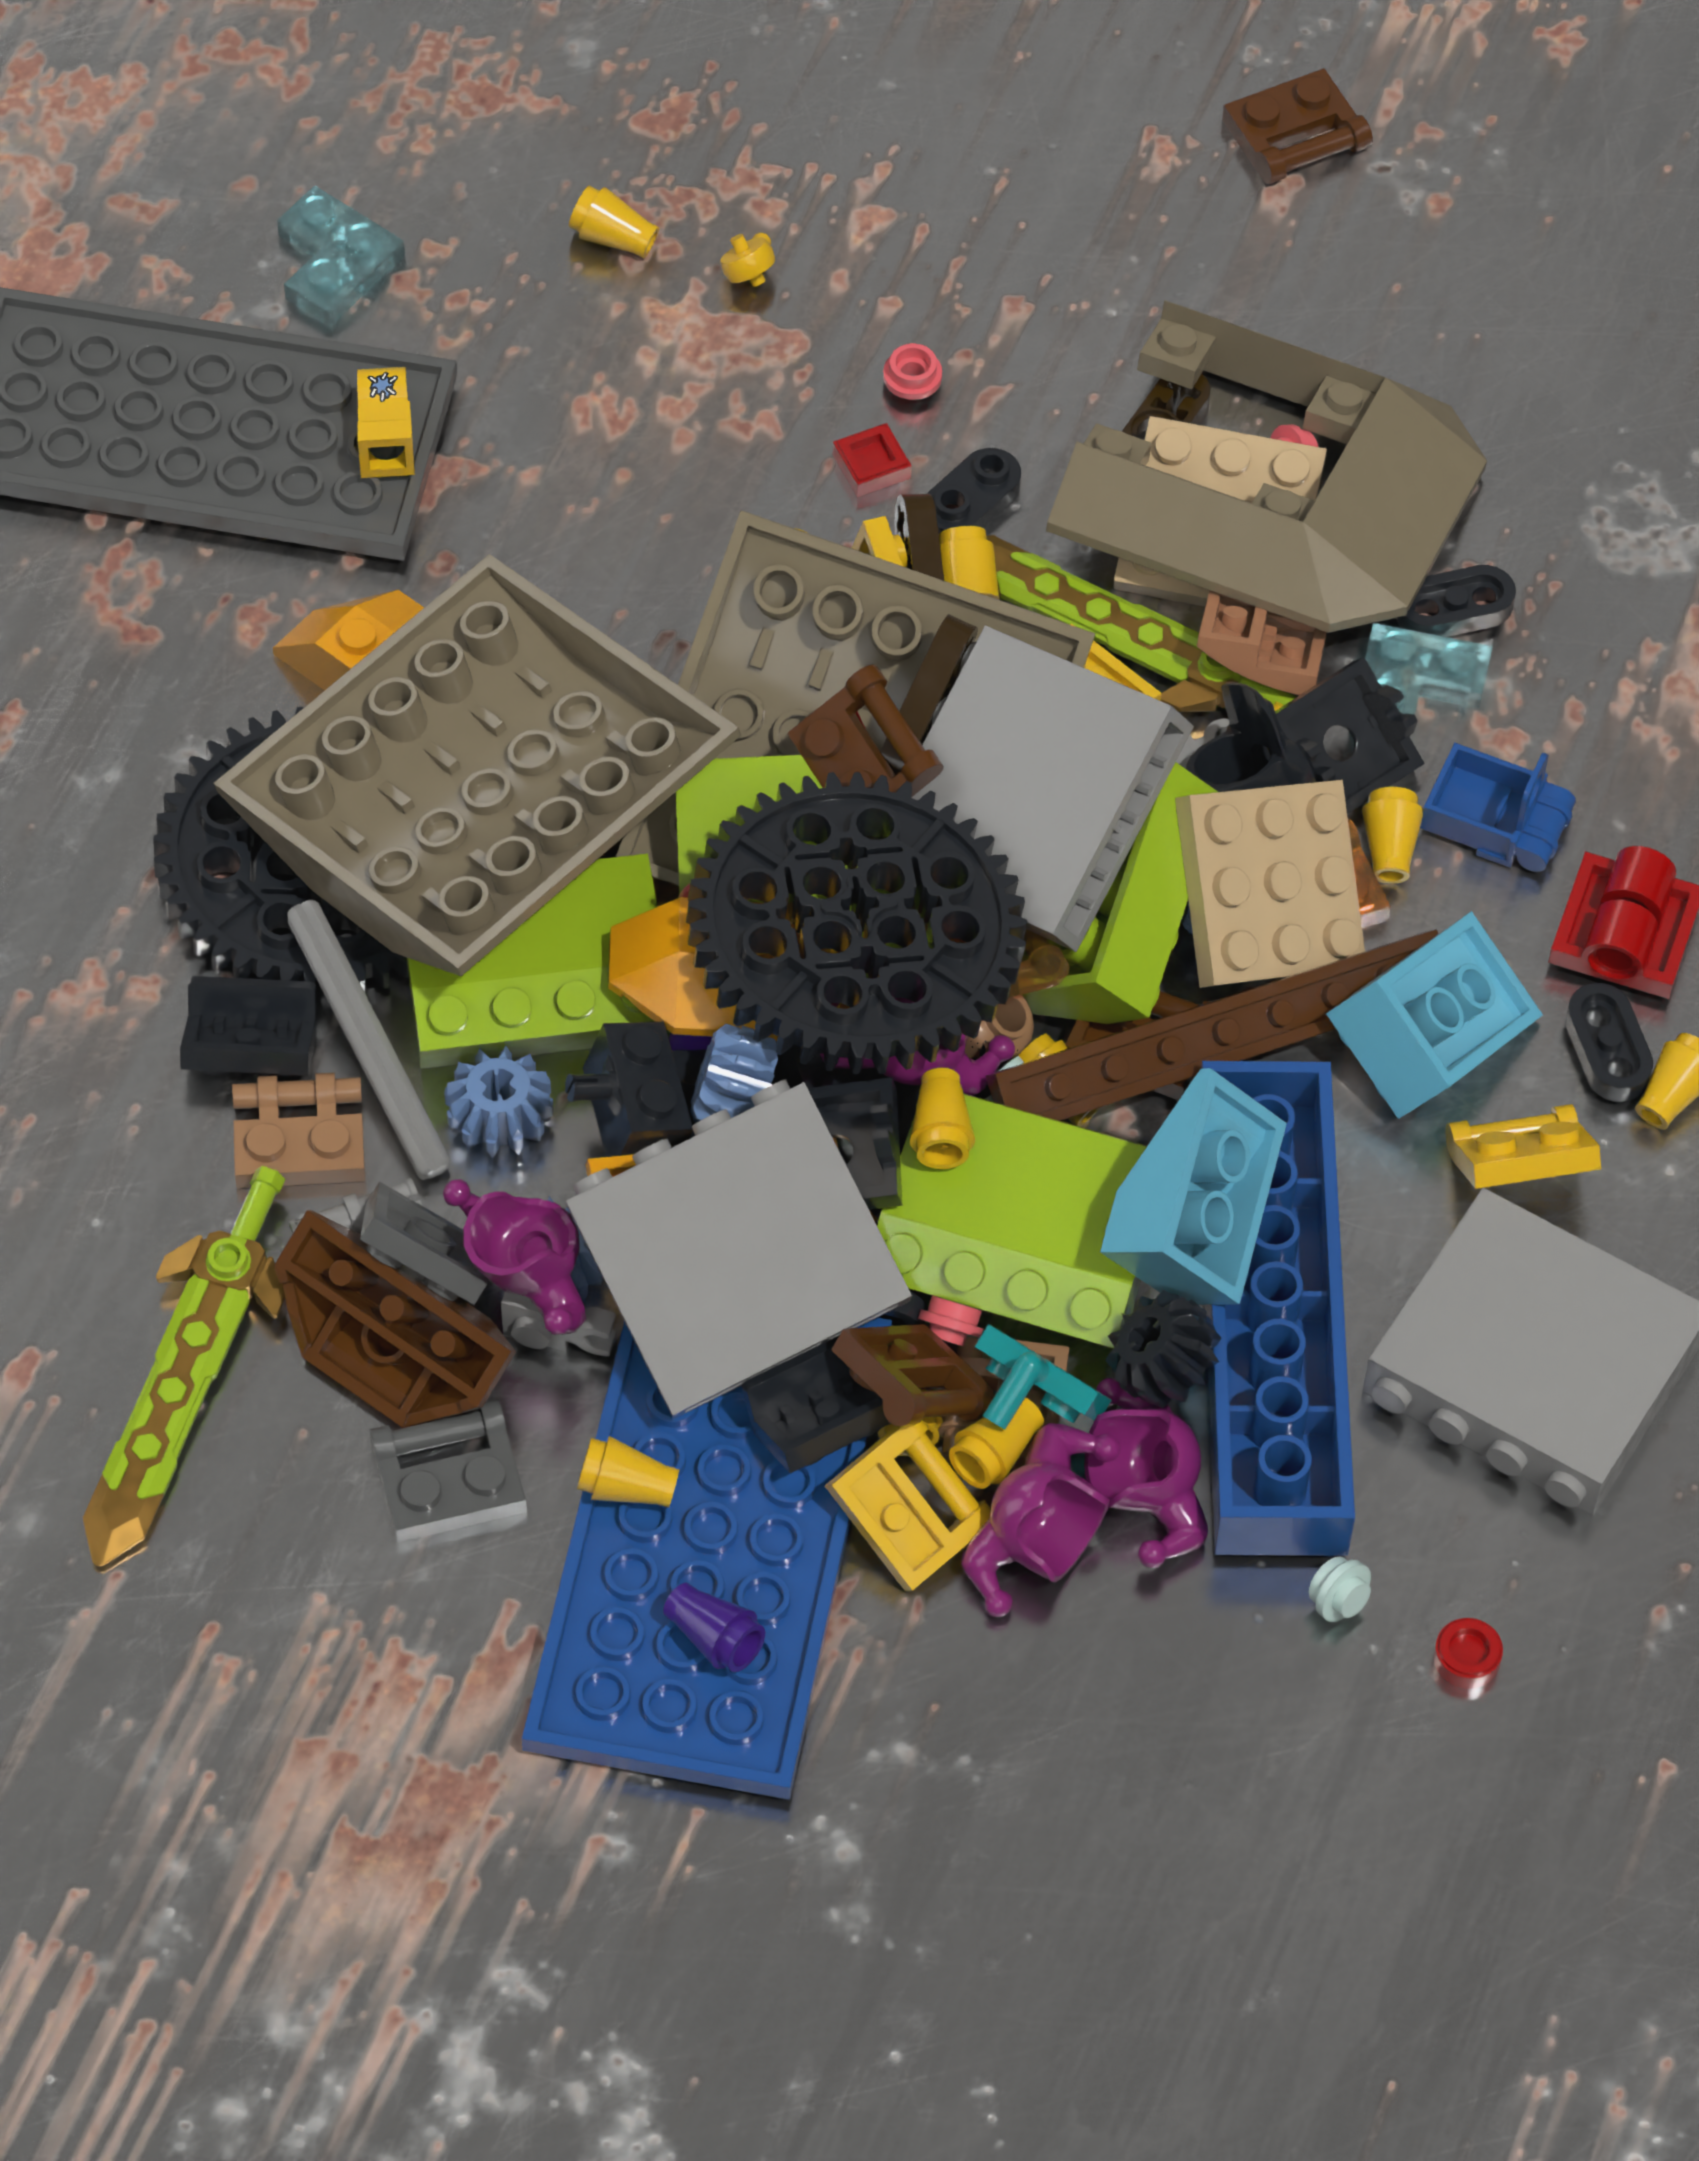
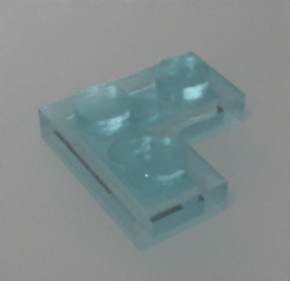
[277,185,405,327]
[1349,623,1493,737]

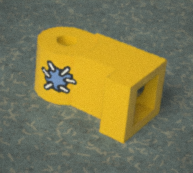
[357,367,415,478]

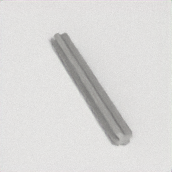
[288,900,450,1180]

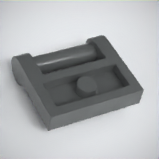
[369,1399,527,1543]

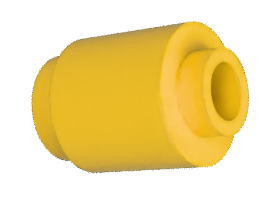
[939,526,999,600]

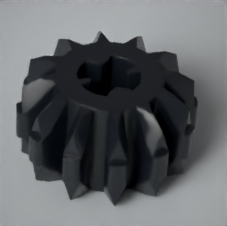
[1105,1290,1221,1408]

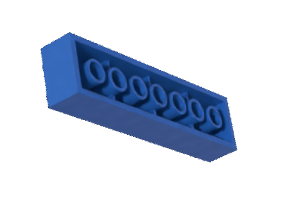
[1201,1061,1355,1556]

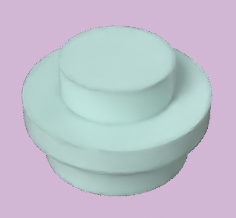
[1309,1556,1371,1622]

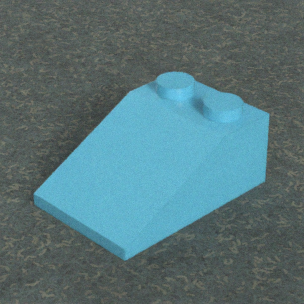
[1326,911,1543,1119]
[1100,1068,1287,1305]

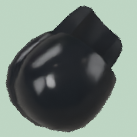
[1186,682,1317,792]

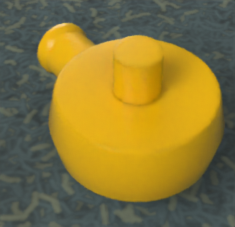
[720,232,775,287]

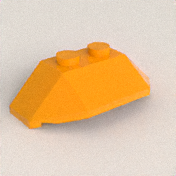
[273,590,424,691]
[608,897,850,1041]

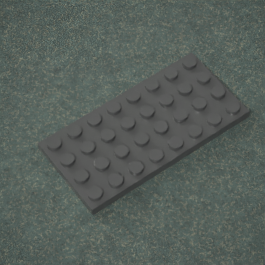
[0,287,457,561]

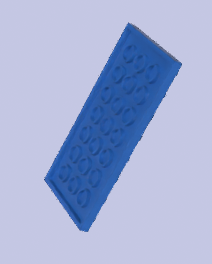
[522,1318,892,1800]

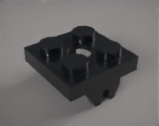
[1275,657,1425,814]
[807,1077,903,1210]

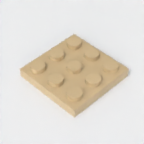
[1114,416,1327,607]
[1175,780,1365,988]

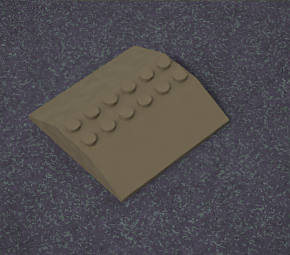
[616,510,1095,943]
[213,554,741,976]

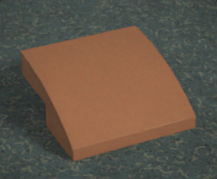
[1197,590,1327,695]

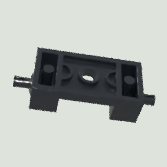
[565,1022,899,1165]

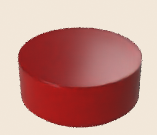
[1433,1618,1503,1689]

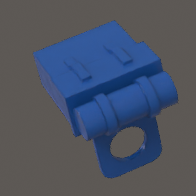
[1420,742,1576,872]

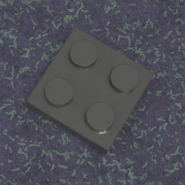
[360,1181,488,1305]

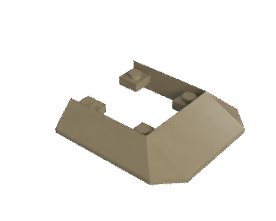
[1046,300,1487,633]

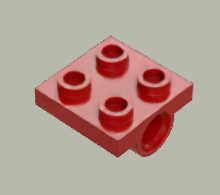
[1548,846,1699,999]

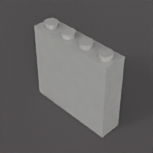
[873,625,1194,952]
[566,1080,912,1420]
[1363,1188,1699,1516]

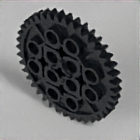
[153,706,409,995]
[686,772,1027,1074]

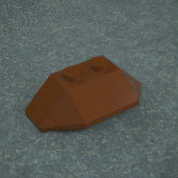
[274,1210,516,1428]

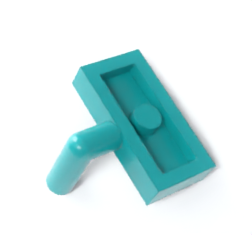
[975,1324,1112,1430]

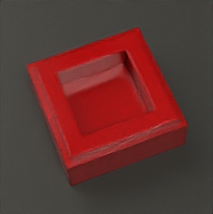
[832,423,912,498]

